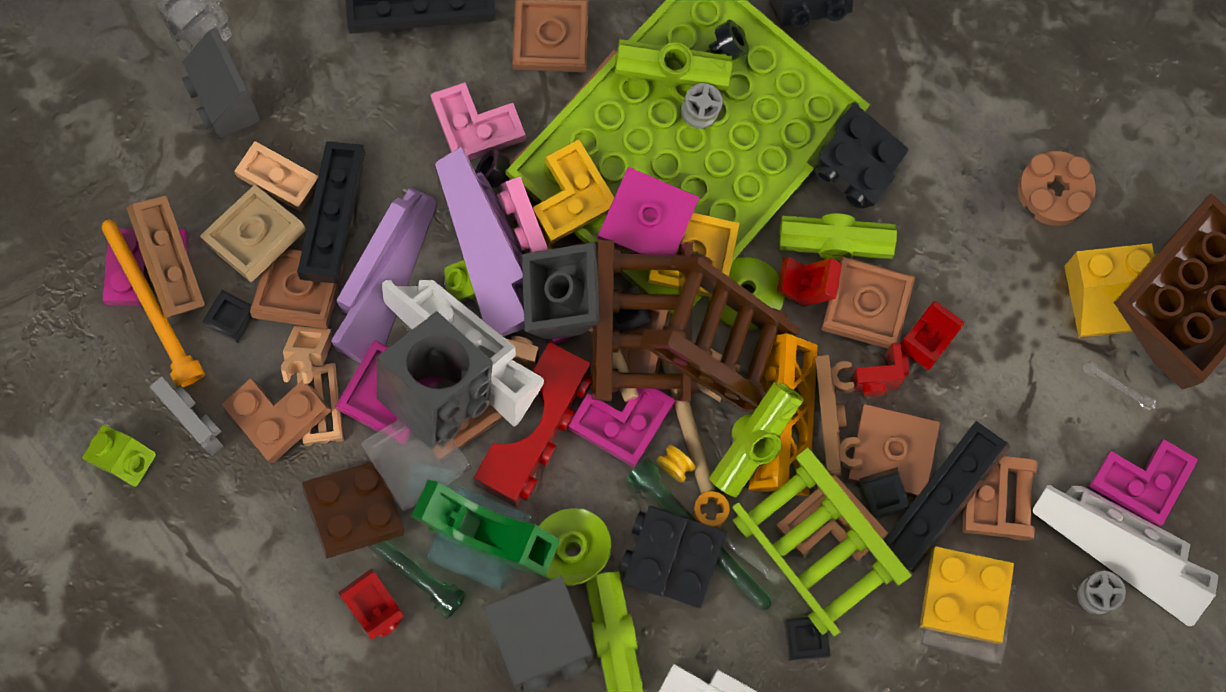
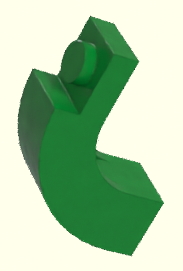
[411,479,560,577]

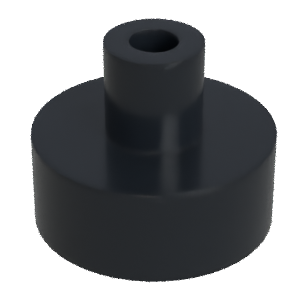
[709,19,749,60]
[475,149,511,189]

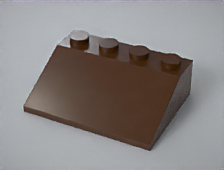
[1114,193,1226,390]

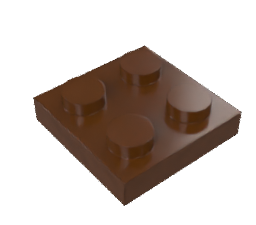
[302,460,404,559]

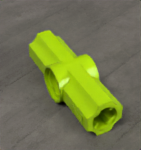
[614,39,732,91]
[778,213,897,261]
[709,380,804,497]
[586,572,643,692]

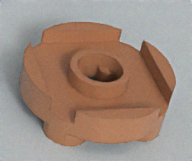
[1018,151,1096,226]

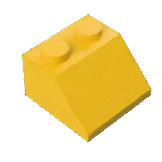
[1064,243,1155,338]

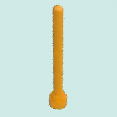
[101,219,206,388]

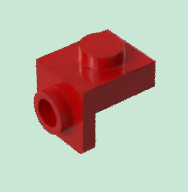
[777,257,842,307]
[900,301,964,371]
[850,343,909,397]
[338,568,404,640]

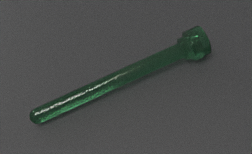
[626,458,772,610]
[367,541,467,619]

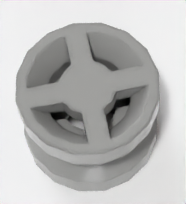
[681,83,723,129]
[1077,571,1126,615]

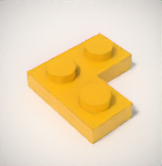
[532,139,614,245]

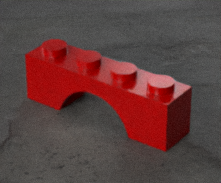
[473,342,592,507]

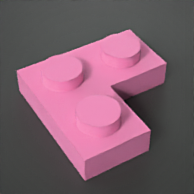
[430,82,526,160]
[496,177,548,253]

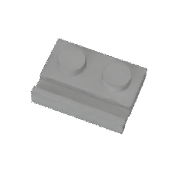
[149,376,224,457]

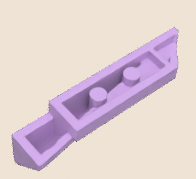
[436,147,525,336]
[331,187,437,363]

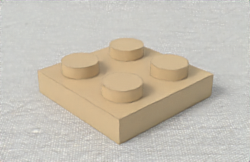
[200,185,307,282]

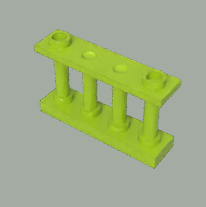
[732,448,912,637]

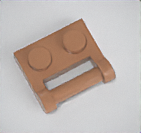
[962,456,1037,541]

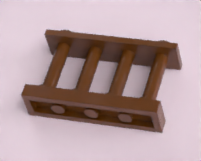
[592,240,699,402]
[640,253,800,412]

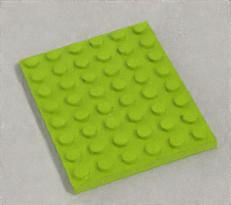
[506,0,870,317]

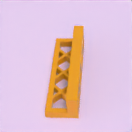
[748,333,818,497]

